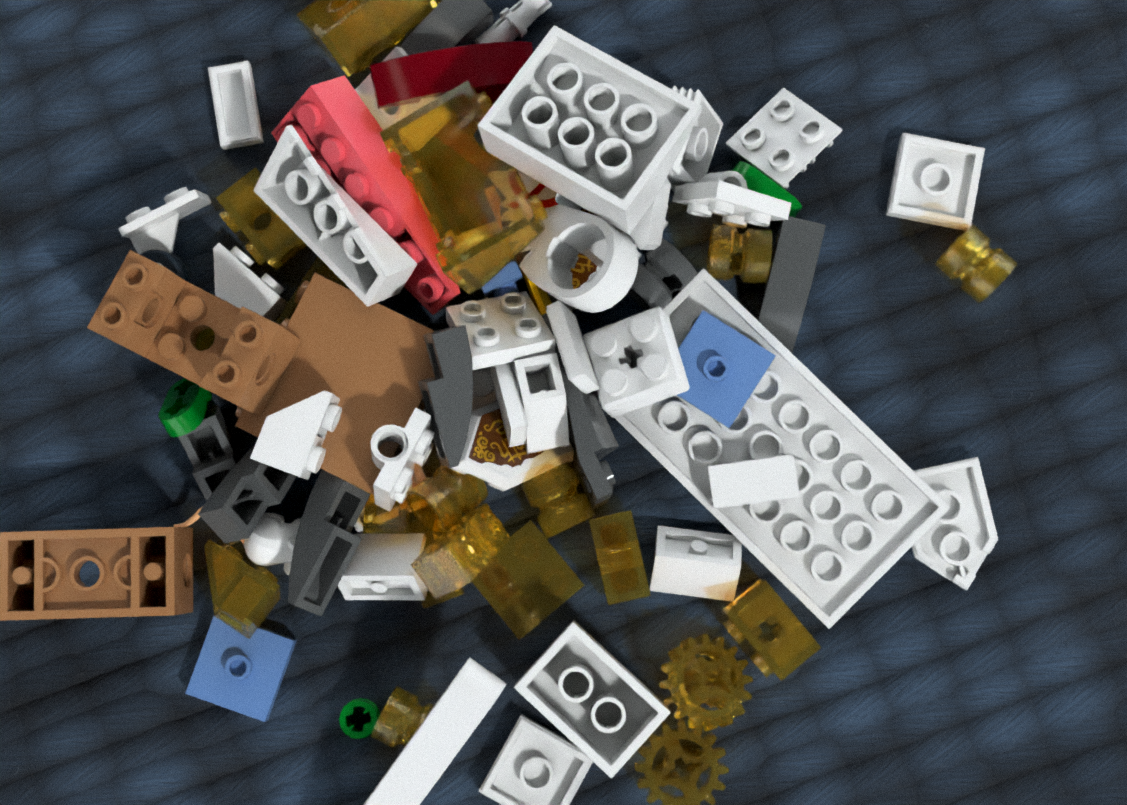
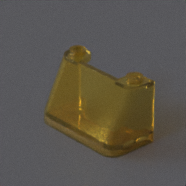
[380,80,549,294]

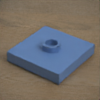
[677,310,776,428]
[185,612,297,722]

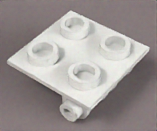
[725,88,842,190]

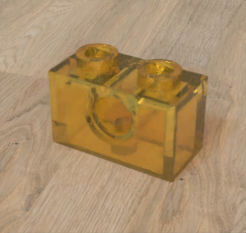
[216,167,307,270]

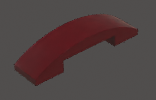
[369,41,533,109]

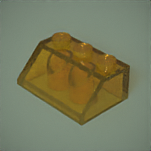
[296,0,442,77]

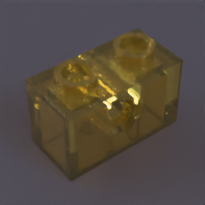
[589,510,651,605]
[722,579,821,681]

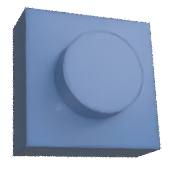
[477,260,525,299]

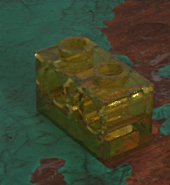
[410,503,511,599]

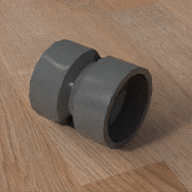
[628,239,698,311]

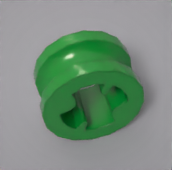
[339,698,381,739]

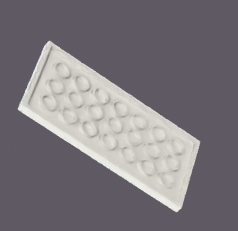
[593,268,951,629]

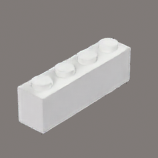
[253,125,418,307]

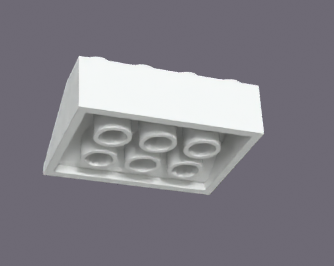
[477,25,702,235]

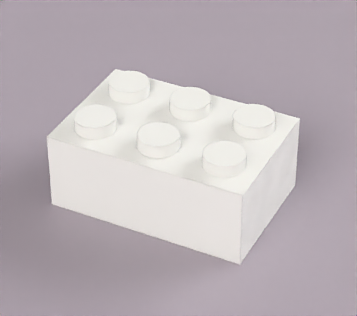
[514,619,671,779]

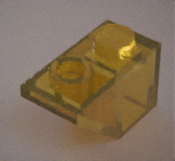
[204,539,280,639]

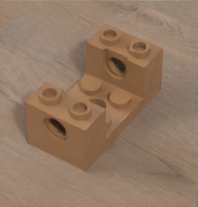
[87,250,302,417]
[0,527,193,621]

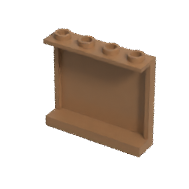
[235,273,434,495]

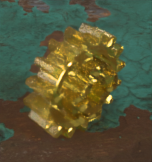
[659,634,753,731]
[634,719,729,805]

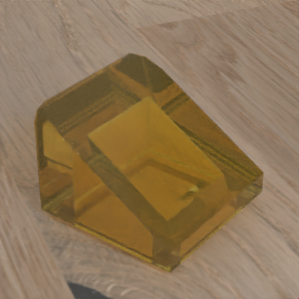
[363,491,409,534]

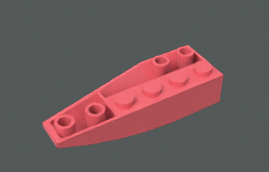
[271,75,461,315]

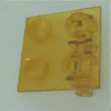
[466,520,584,640]

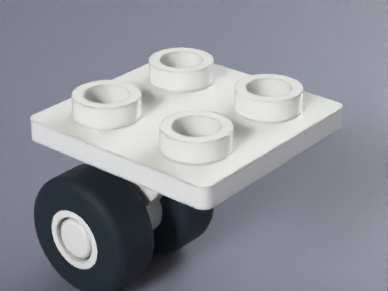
[118,187,212,283]

